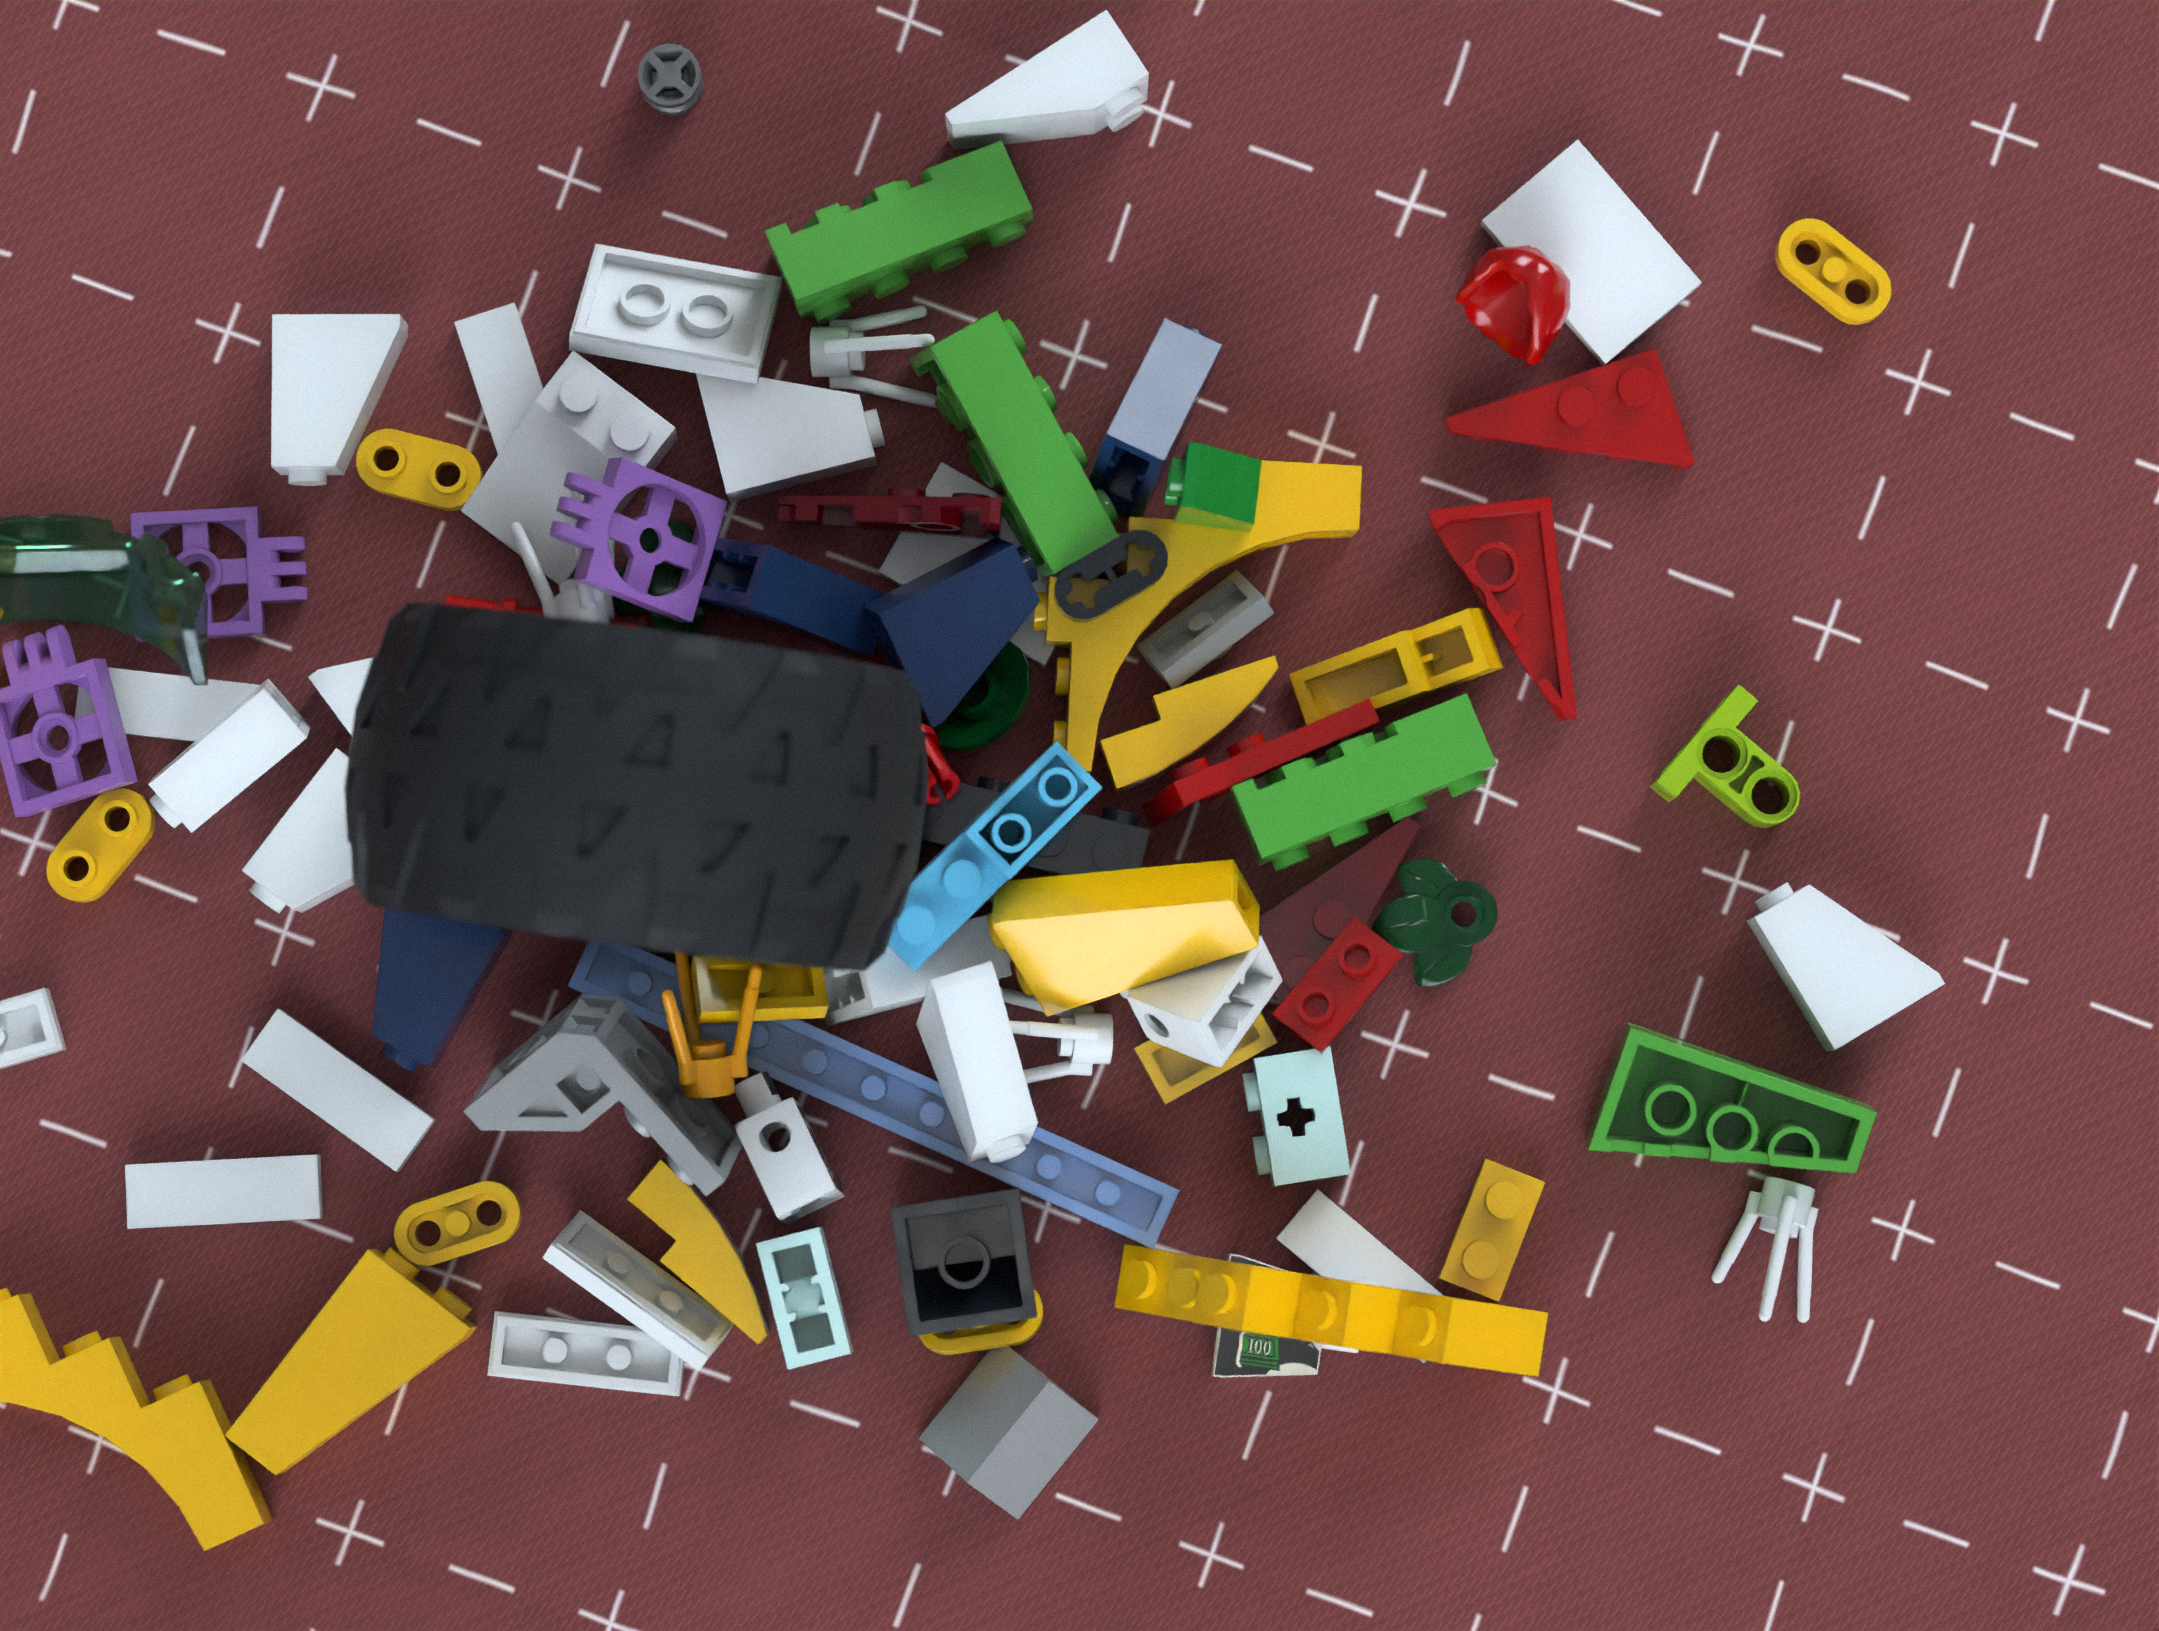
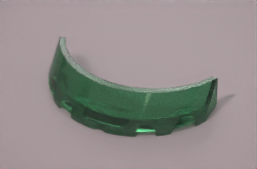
[0,514,208,686]

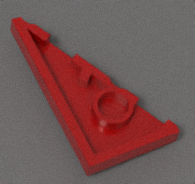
[1444,348,1695,470]
[1427,497,1577,721]
[1142,698,1380,828]

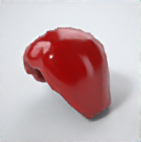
[1455,245,1570,367]

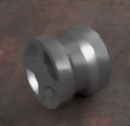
[637,43,704,116]

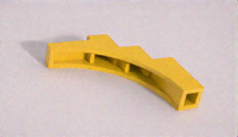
[1033,460,1362,774]
[1114,1244,1548,1377]
[0,1288,273,1551]

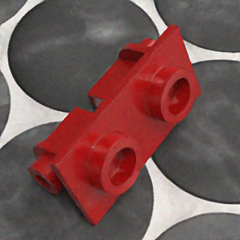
[1272,917,1404,1054]

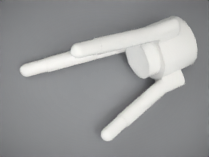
[810,306,938,408]
[510,490,615,624]
[1000,987,1113,1084]
[1711,1177,1819,1323]

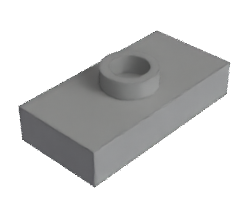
[1136,570,1274,689]

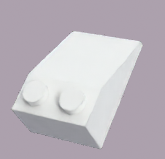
[945,10,1149,150]
[461,351,678,585]

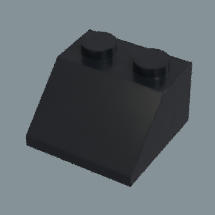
[890,1188,1038,1337]

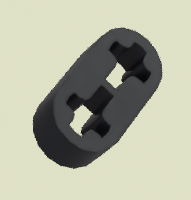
[1054,530,1168,623]

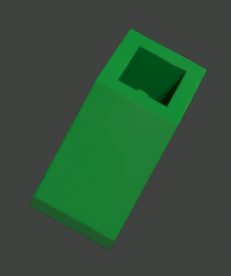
[1164,442,1262,532]

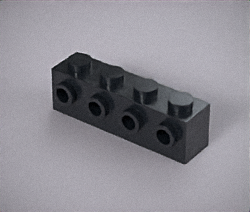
[921,769,1150,876]

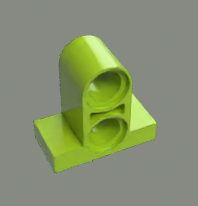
[1649,684,1800,828]

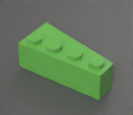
[765,140,1033,324]
[907,311,1119,577]
[1228,693,1497,872]
[1585,1022,1877,1174]

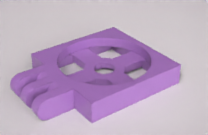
[549,457,727,623]
[130,507,308,642]
[0,625,138,817]

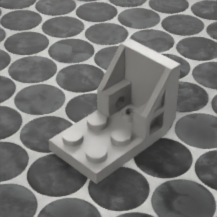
[463,993,743,1196]

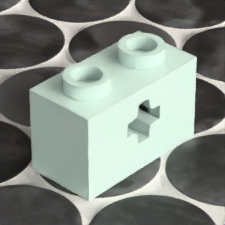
[1242,1046,1351,1186]
[756,1227,854,1370]

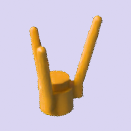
[662,951,762,1098]

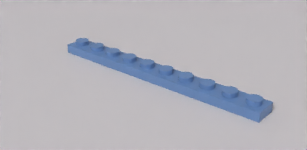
[568,940,1180,1249]

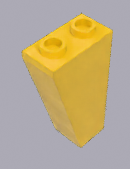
[987,859,1260,1017]
[225,1247,478,1475]

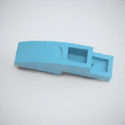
[888,741,1102,971]

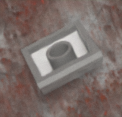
[919,1346,1099,1519]

